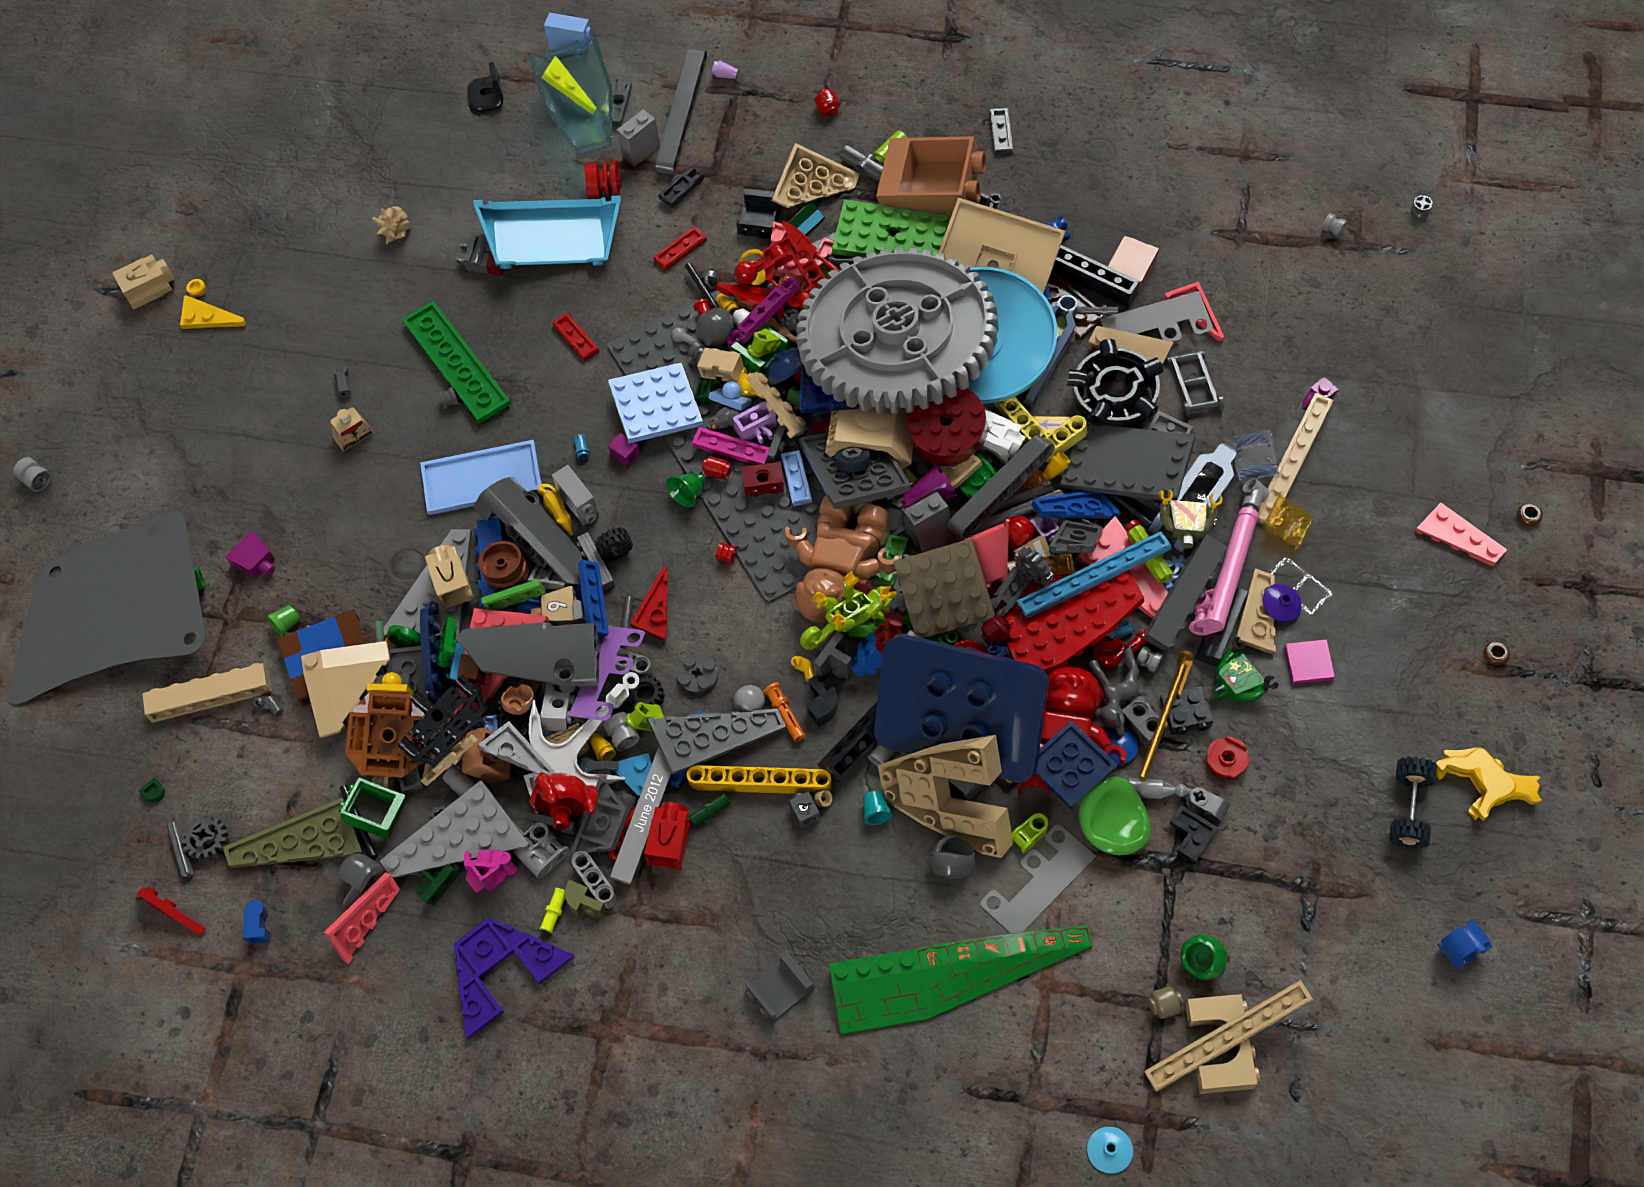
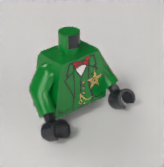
[1211,637,1278,702]

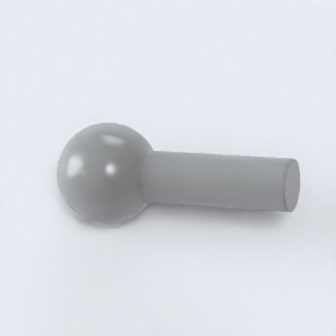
[672,327,700,345]

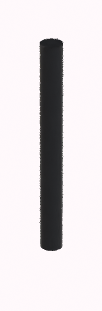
[340,785,378,859]

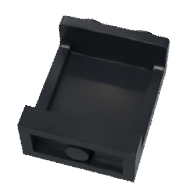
[736,188,781,238]

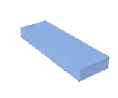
[781,450,812,506]

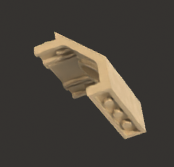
[825,399,913,469]

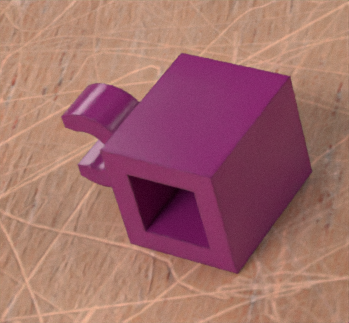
[608,433,642,467]

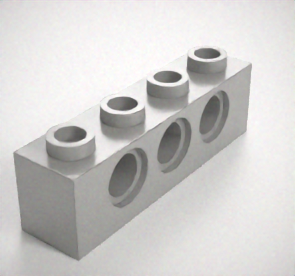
[540,683,578,732]

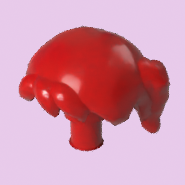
[529,772,599,830]

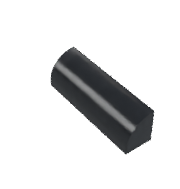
[1194,588,1248,667]

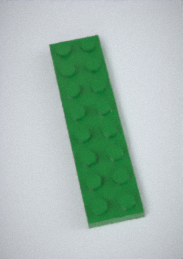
[402,301,511,424]

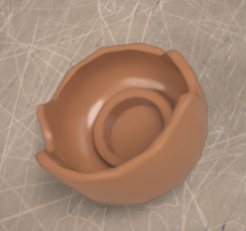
[501,684,534,715]

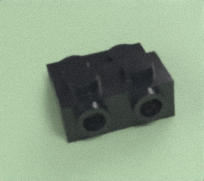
[1160,687,1213,735]

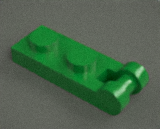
[437,616,458,668]

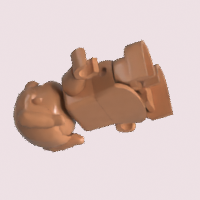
[785,495,900,624]

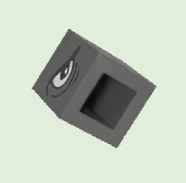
[789,792,820,829]

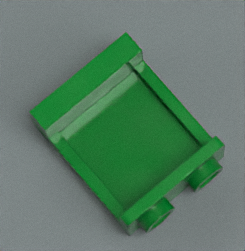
[730,324,789,374]

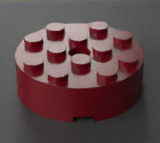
[907,388,988,466]

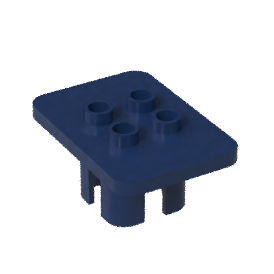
[874,634,1049,783]

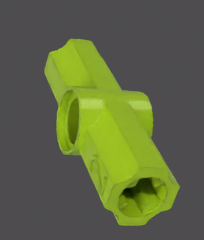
[1126,525,1174,584]

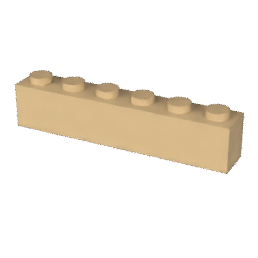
[143,663,272,723]

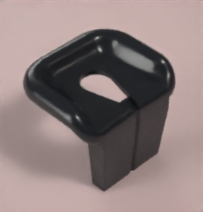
[467,62,503,112]

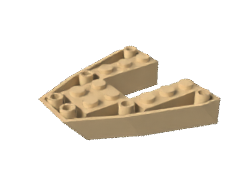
[878,735,1013,858]

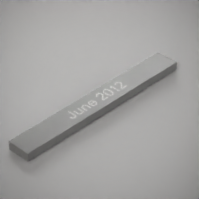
[610,747,671,885]

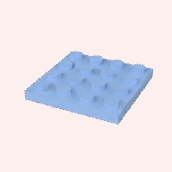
[608,363,703,443]

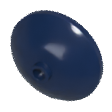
[764,347,805,385]

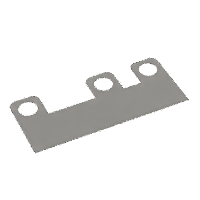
[1100,291,1213,342]
[980,824,1096,934]

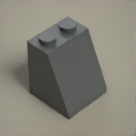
[903,492,958,554]

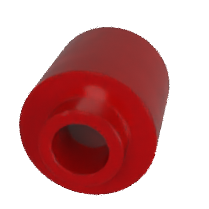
[702,456,732,479]

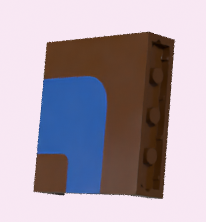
[277,609,378,707]

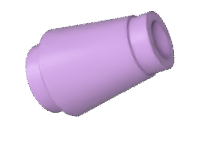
[712,60,738,79]

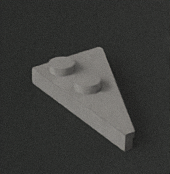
[477,721,556,775]

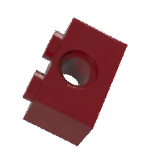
[742,462,784,497]

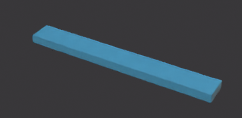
[1016,531,1171,619]

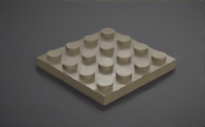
[893,538,995,638]

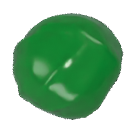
[1180,934,1228,980]

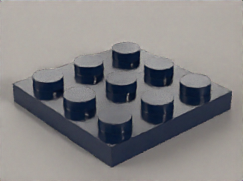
[1034,721,1117,809]

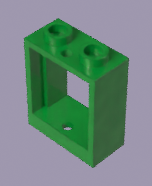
[338,778,405,840]

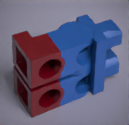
[852,619,901,678]

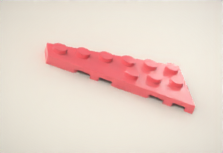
[1077,516,1168,619]

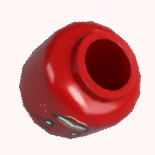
[815,88,840,116]

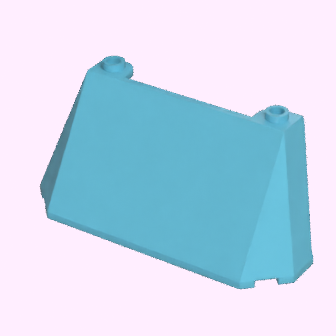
[473,196,621,269]

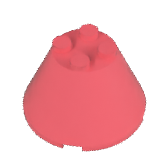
[963,522,1009,588]

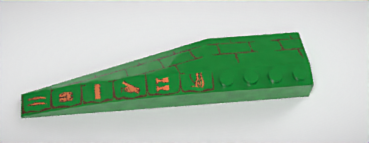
[829,925,1092,1035]

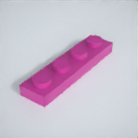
[692,427,769,465]

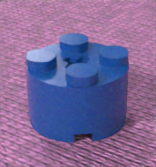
[1437,919,1493,969]

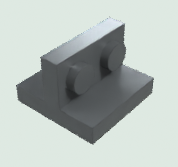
[814,632,853,681]

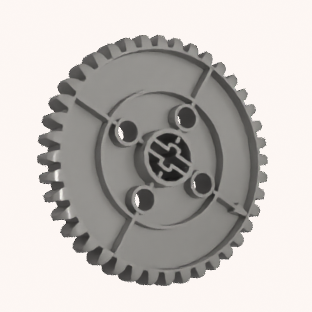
[796,247,999,414]

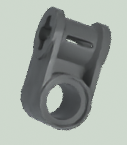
[1186,787,1230,824]

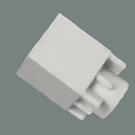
[978,410,1027,464]

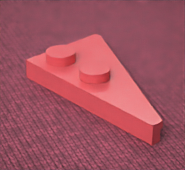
[1164,281,1224,342]

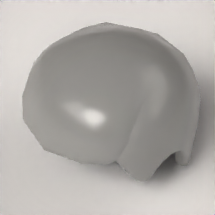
[733,685,765,713]

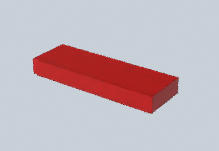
[653,226,707,271]
[552,313,600,362]

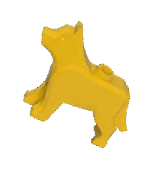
[1436,748,1542,821]

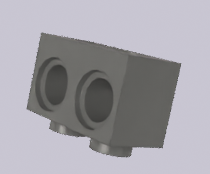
[1122,696,1168,749]

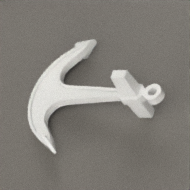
[529,672,639,787]

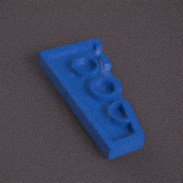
[1031,491,1120,519]

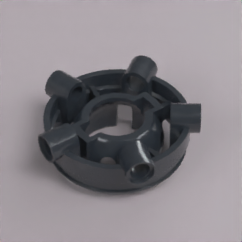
[1067,339,1163,428]

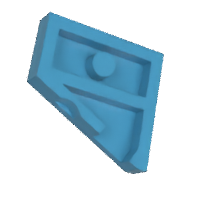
[442,642,466,681]
[613,753,652,798]

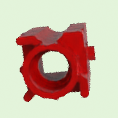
[644,802,691,870]

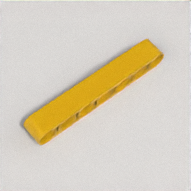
[687,765,832,794]

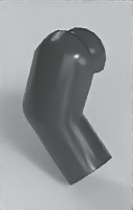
[253,696,284,716]

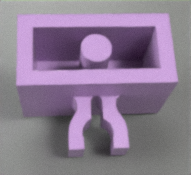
[733,401,777,444]

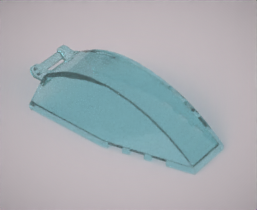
[528,35,613,155]

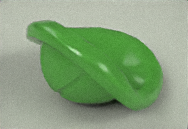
[1079,777,1151,855]

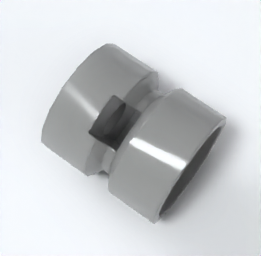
[13,457,52,492]
[603,712,640,751]

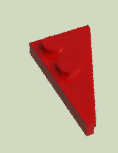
[716,283,784,319]
[630,567,668,641]
[135,886,206,936]

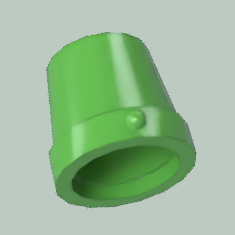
[266,605,300,637]

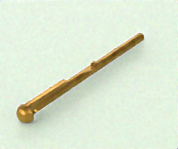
[1138,650,1194,781]

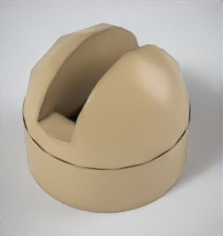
[814,790,832,807]

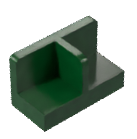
[416,864,461,905]

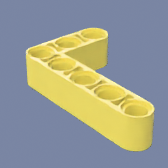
[994,397,1087,462]

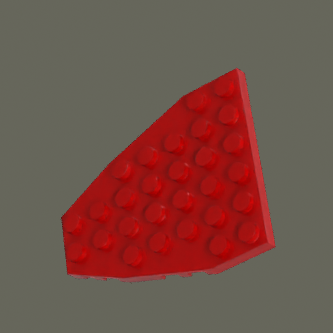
[987,568,1145,674]

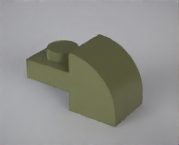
[565,880,606,917]

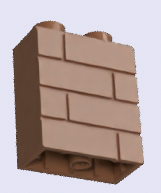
[876,136,987,216]

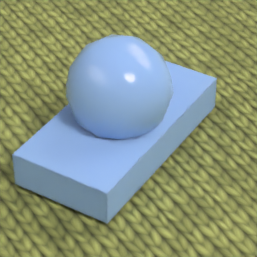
[709,381,752,411]

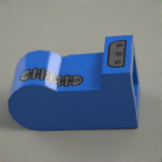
[243,900,271,944]

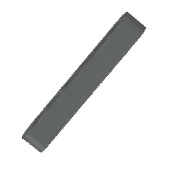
[947,434,1055,540]

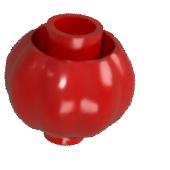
[1003,516,1035,551]

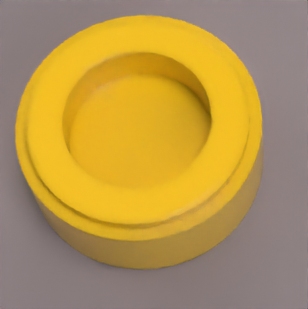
[186,279,206,298]

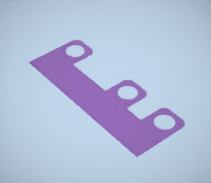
[568,626,645,721]

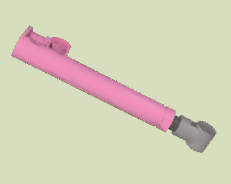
[1189,478,1269,636]

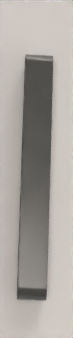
[656,48,707,175]

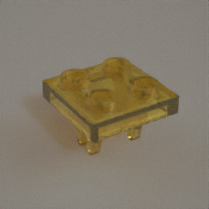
[1262,495,1314,550]

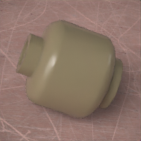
[1148,986,1183,1019]

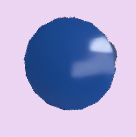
[1104,728,1138,765]

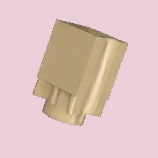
[112,254,175,310]
[425,545,474,610]

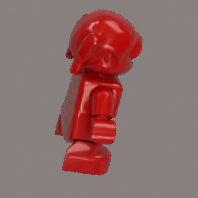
[1018,667,1126,795]

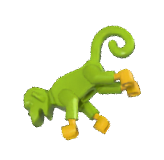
[800,571,897,650]

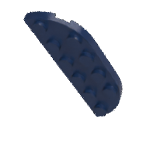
[420,601,444,718]

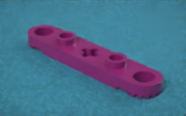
[727,277,799,347]

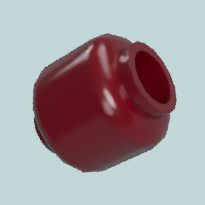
[981,616,1012,646]

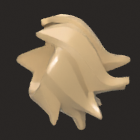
[372,206,410,245]

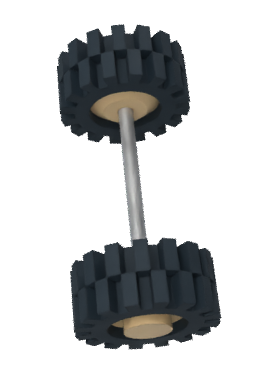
[1389,756,1437,849]

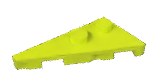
[541,56,597,114]

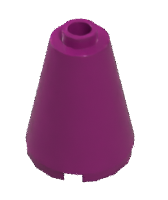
[901,464,958,509]

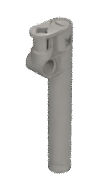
[443,765,570,879]

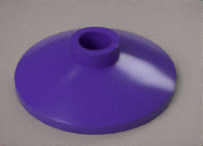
[1262,584,1302,622]

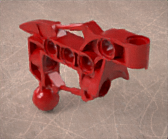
[734,221,841,310]

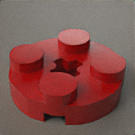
[1206,737,1250,780]

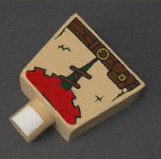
[330,407,374,451]

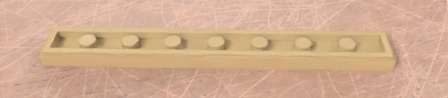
[1257,393,1333,528]
[1144,980,1314,1092]

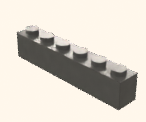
[1142,534,1227,651]

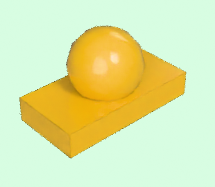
[366,672,414,695]

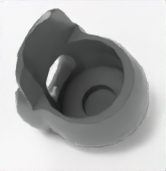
[336,853,385,909]

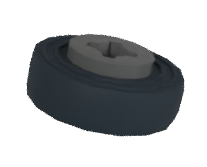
[835,447,871,472]

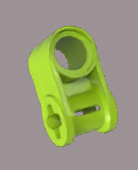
[747,329,781,357]
[625,702,665,732]
[1012,813,1048,854]

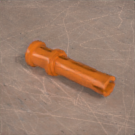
[763,682,806,742]

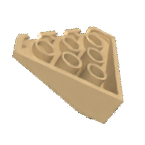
[771,143,860,208]
[301,641,391,738]

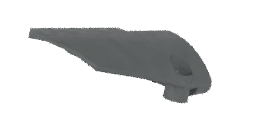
[474,477,582,585]
[455,622,601,693]

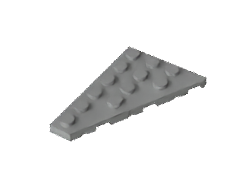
[384,529,472,639]
[380,781,530,878]

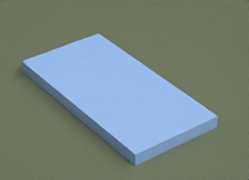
[420,440,542,515]

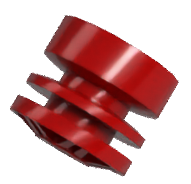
[585,161,622,200]

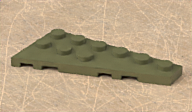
[223,798,363,868]

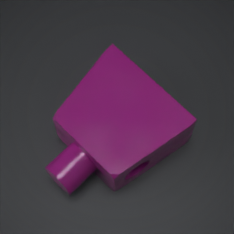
[225,531,276,578]

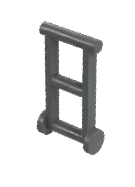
[1166,350,1224,417]

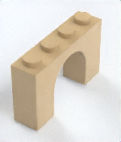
[1185,994,1260,1094]

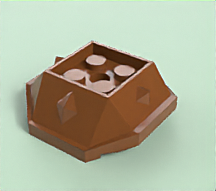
[345,692,433,778]

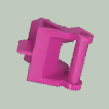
[464,850,517,892]

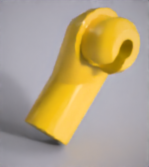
[791,656,815,682]

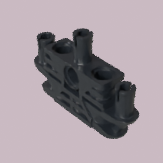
[396,674,488,768]

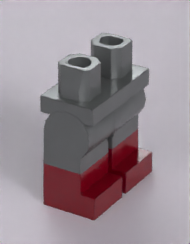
[456,234,503,276]

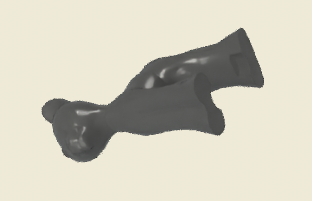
[1088,647,1147,737]

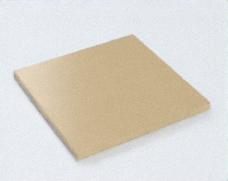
[938,197,1065,294]

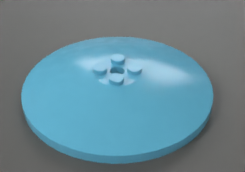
[967,267,1057,404]

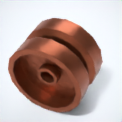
[478,541,529,592]

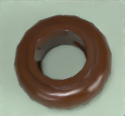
[1517,503,1543,526]
[1483,641,1510,666]

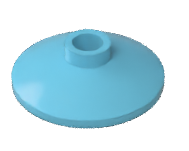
[1087,1127,1133,1174]

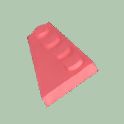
[324,872,400,964]

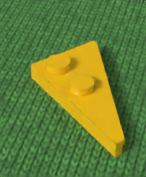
[180,296,246,329]

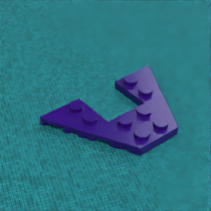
[454,917,575,1040]

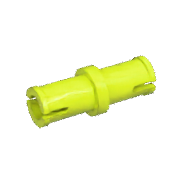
[540,888,565,933]

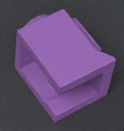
[1030,518,1059,545]

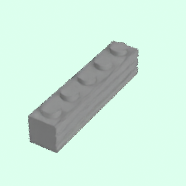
[576,532,615,591]

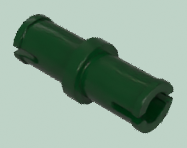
[689,793,731,827]

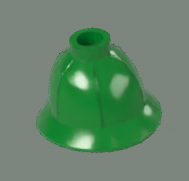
[666,473,705,508]

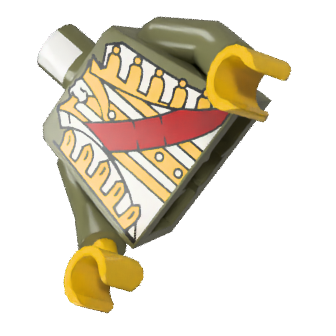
[1158,490,1223,548]

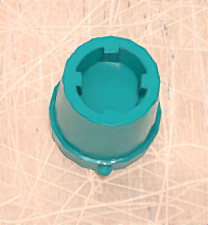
[862,791,891,825]

